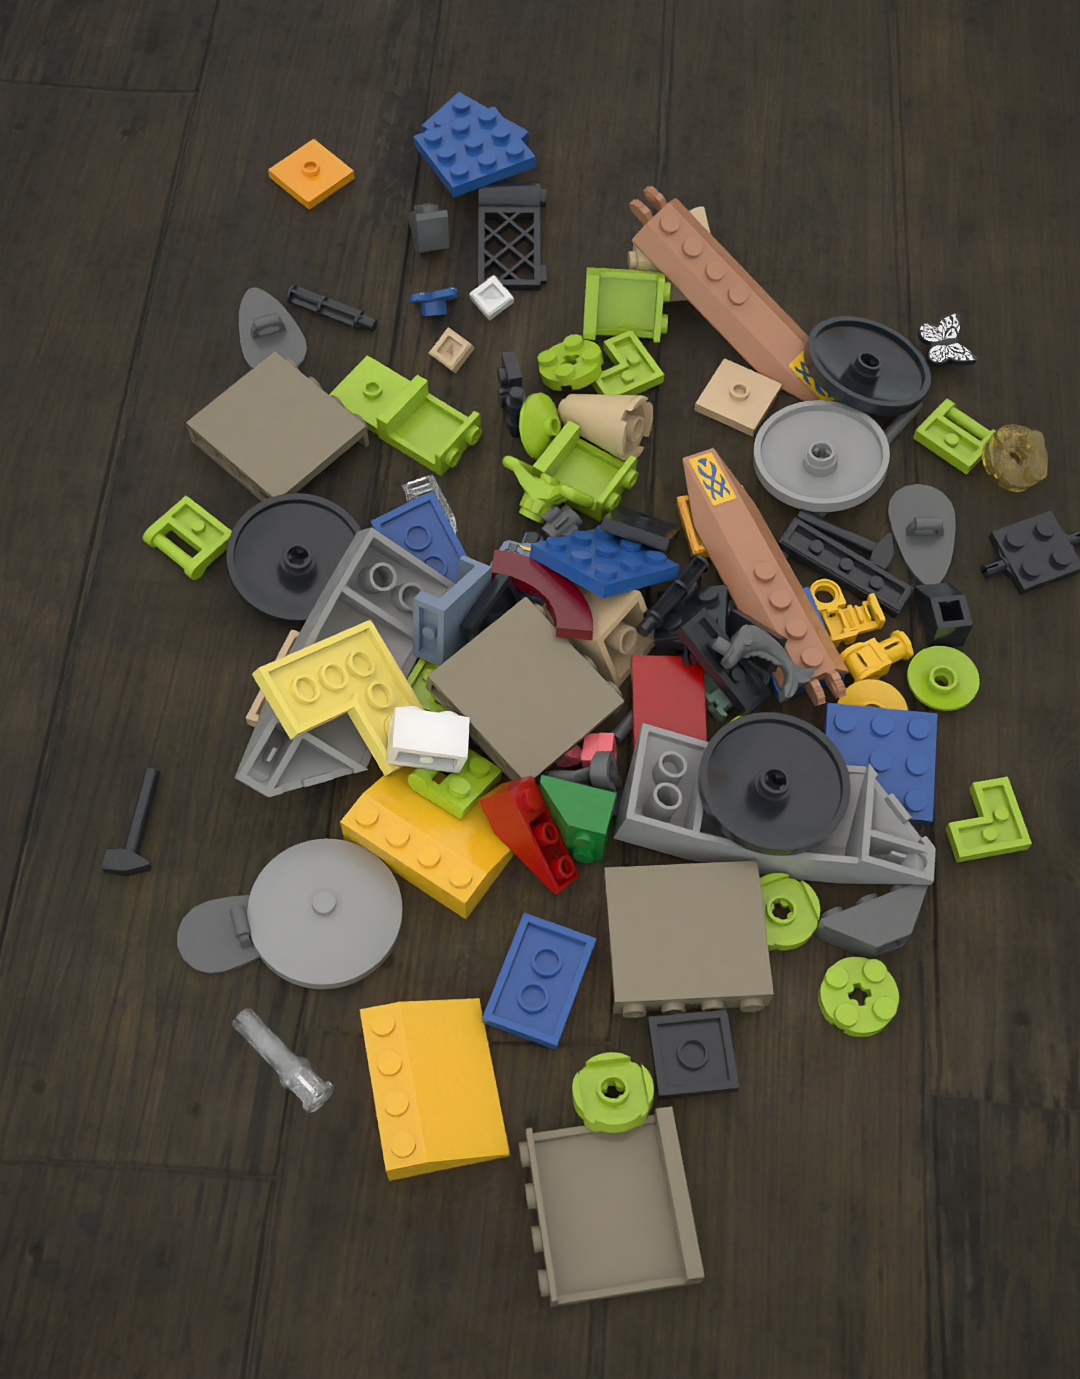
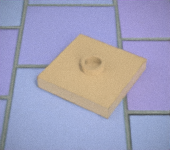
[694,358,782,437]

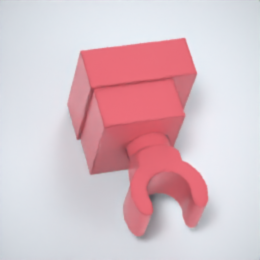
[557,732,618,768]

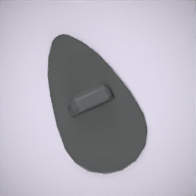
[239,288,308,370]
[887,484,956,585]
[177,895,260,975]

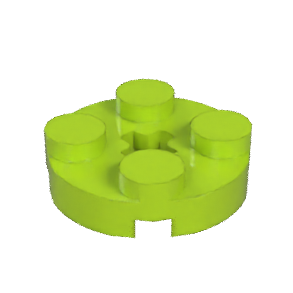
[538,334,604,391]
[759,873,821,951]
[818,957,899,1037]
[572,1052,654,1133]

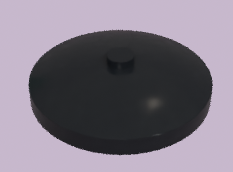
[804,316,931,416]
[226,493,361,626]
[698,712,851,856]

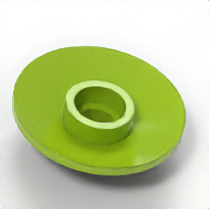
[519,393,561,460]
[907,646,980,711]

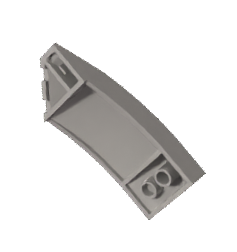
[235,527,455,797]
[614,723,936,885]

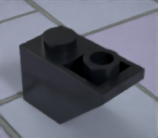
[913,583,973,647]

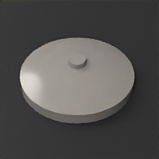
[753,400,890,512]
[247,839,403,989]

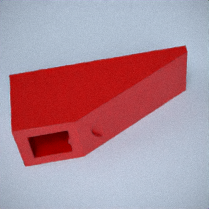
[479,775,580,894]

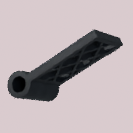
[478,182,547,290]

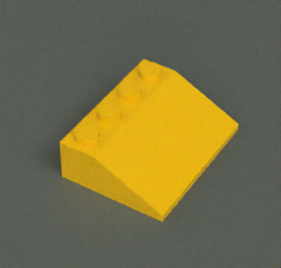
[340,766,514,919]
[360,998,510,1181]

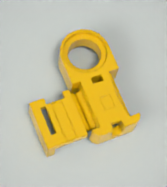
[810,579,886,648]

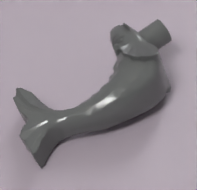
[711,624,816,703]

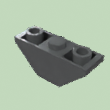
[407,203,449,253]
[815,884,928,960]

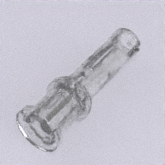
[232,1008,334,1113]

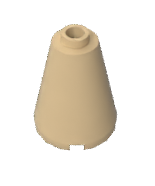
[557,394,653,461]

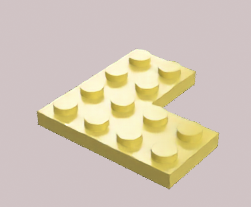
[252,619,425,776]

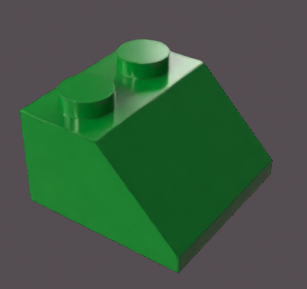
[540,775,616,863]

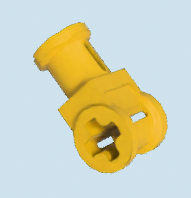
[840,630,914,684]

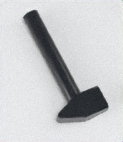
[796,509,894,571]
[102,768,160,876]

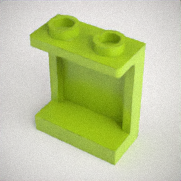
[583,267,671,343]
[376,375,482,476]
[532,420,639,522]

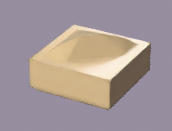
[429,327,475,374]

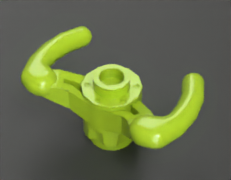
[502,455,595,524]

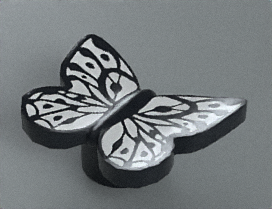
[918,312,977,367]

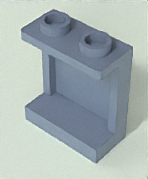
[413,556,492,666]

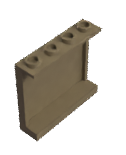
[186,351,369,501]
[426,597,624,782]
[603,861,774,1018]
[519,1106,705,1307]

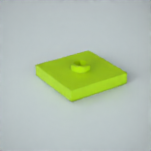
[329,355,411,435]

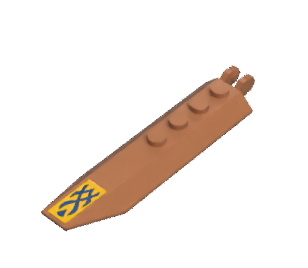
[629,186,838,402]
[682,448,849,706]

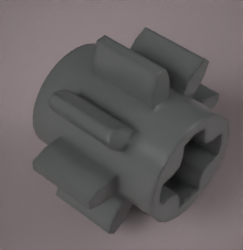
[541,505,583,538]

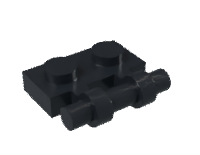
[497,351,526,438]

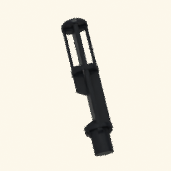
[286,285,378,332]
[636,555,709,637]

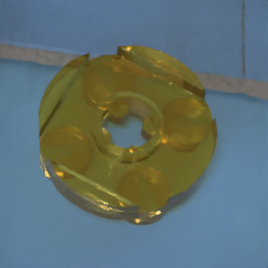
[982,424,1048,492]

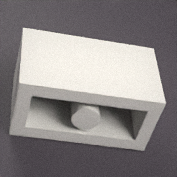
[386,706,470,773]

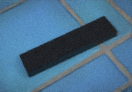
[778,517,914,618]

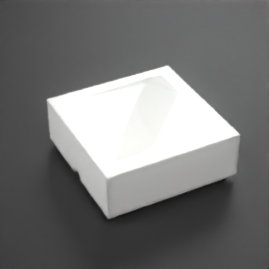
[469,275,514,321]

